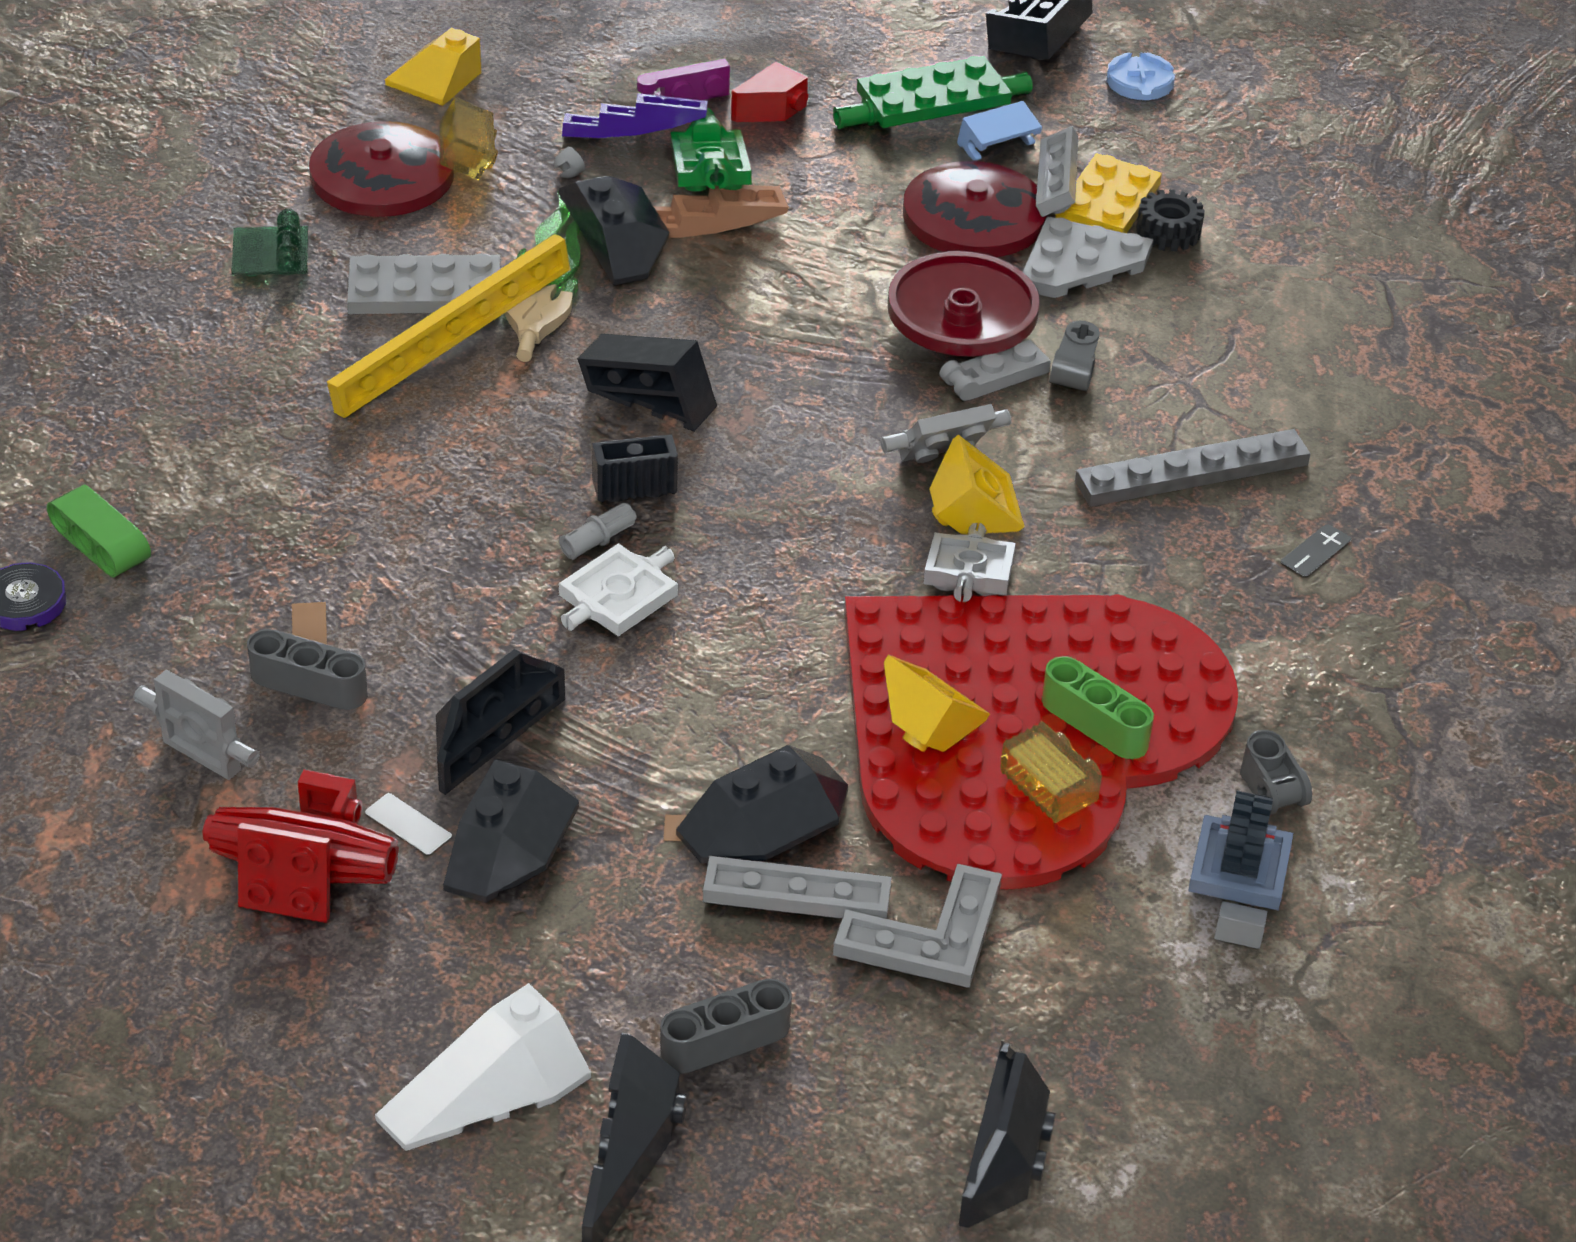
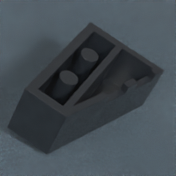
[986,0,1093,60]
[577,334,717,432]

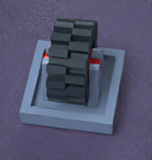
[1188,790,1294,911]

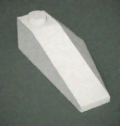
[375,983,591,1151]

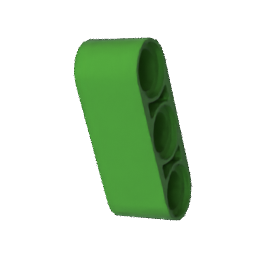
[47,485,151,577]
[1042,656,1154,759]

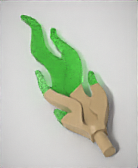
[504,190,581,362]

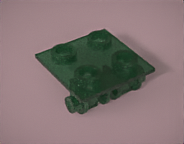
[231,208,308,277]

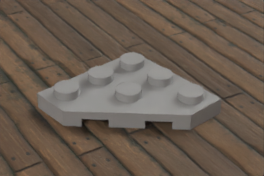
[1023,216,1153,298]

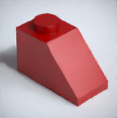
[731,62,809,122]

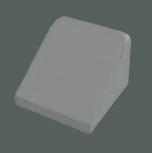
[1214,901,1268,949]

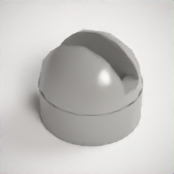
[554,146,585,178]

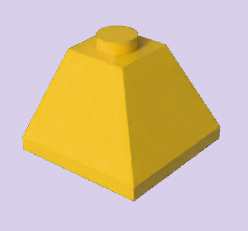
[385,28,481,106]
[929,434,1025,535]
[884,655,990,752]

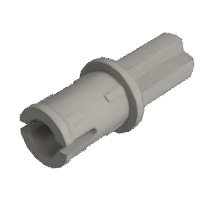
[559,503,637,560]

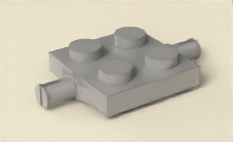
[880,404,1011,463]
[923,523,1016,602]
[134,669,260,780]

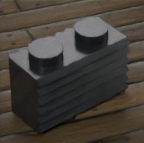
[591,434,678,503]

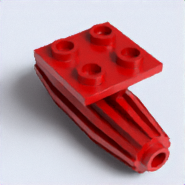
[203,807,399,923]

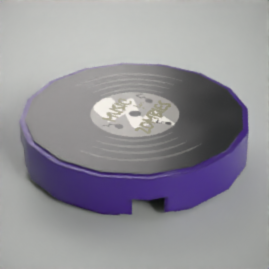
[0,562,66,631]

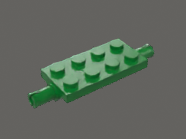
[833,56,1032,129]
[670,108,752,191]

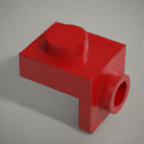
[297,769,362,824]

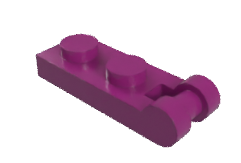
[637,59,730,100]

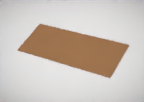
[292,602,327,645]

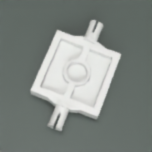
[559,543,678,636]

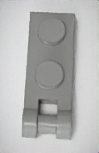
[940,339,1051,401]

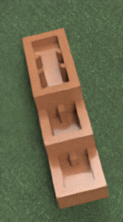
[654,185,789,238]

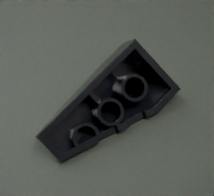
[582,1033,687,1242]

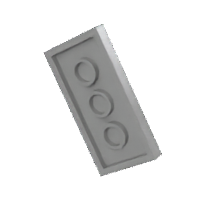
[347,253,500,314]

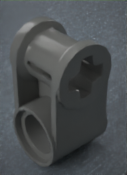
[1049,320,1100,392]
[1240,730,1312,815]

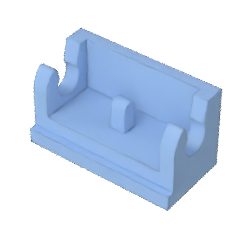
[957,101,1042,161]

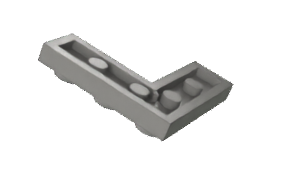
[833,864,1002,988]

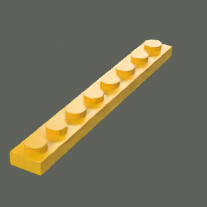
[327,234,570,418]

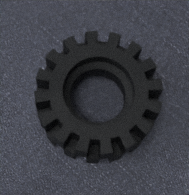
[1136,189,1205,251]

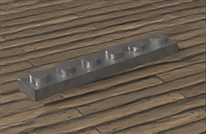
[1075,429,1311,507]

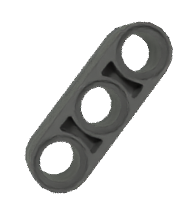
[247,629,368,710]
[660,978,792,1073]

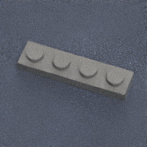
[1036,126,1079,217]
[703,856,892,919]

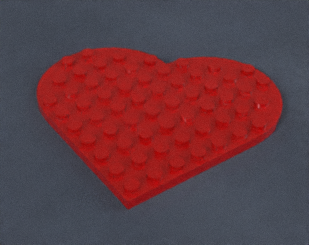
[844,594,1238,890]

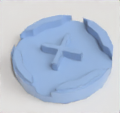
[1107,53,1175,100]

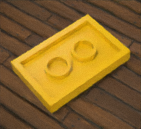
[1055,153,1162,233]

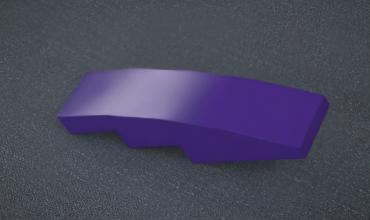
[562,93,708,138]

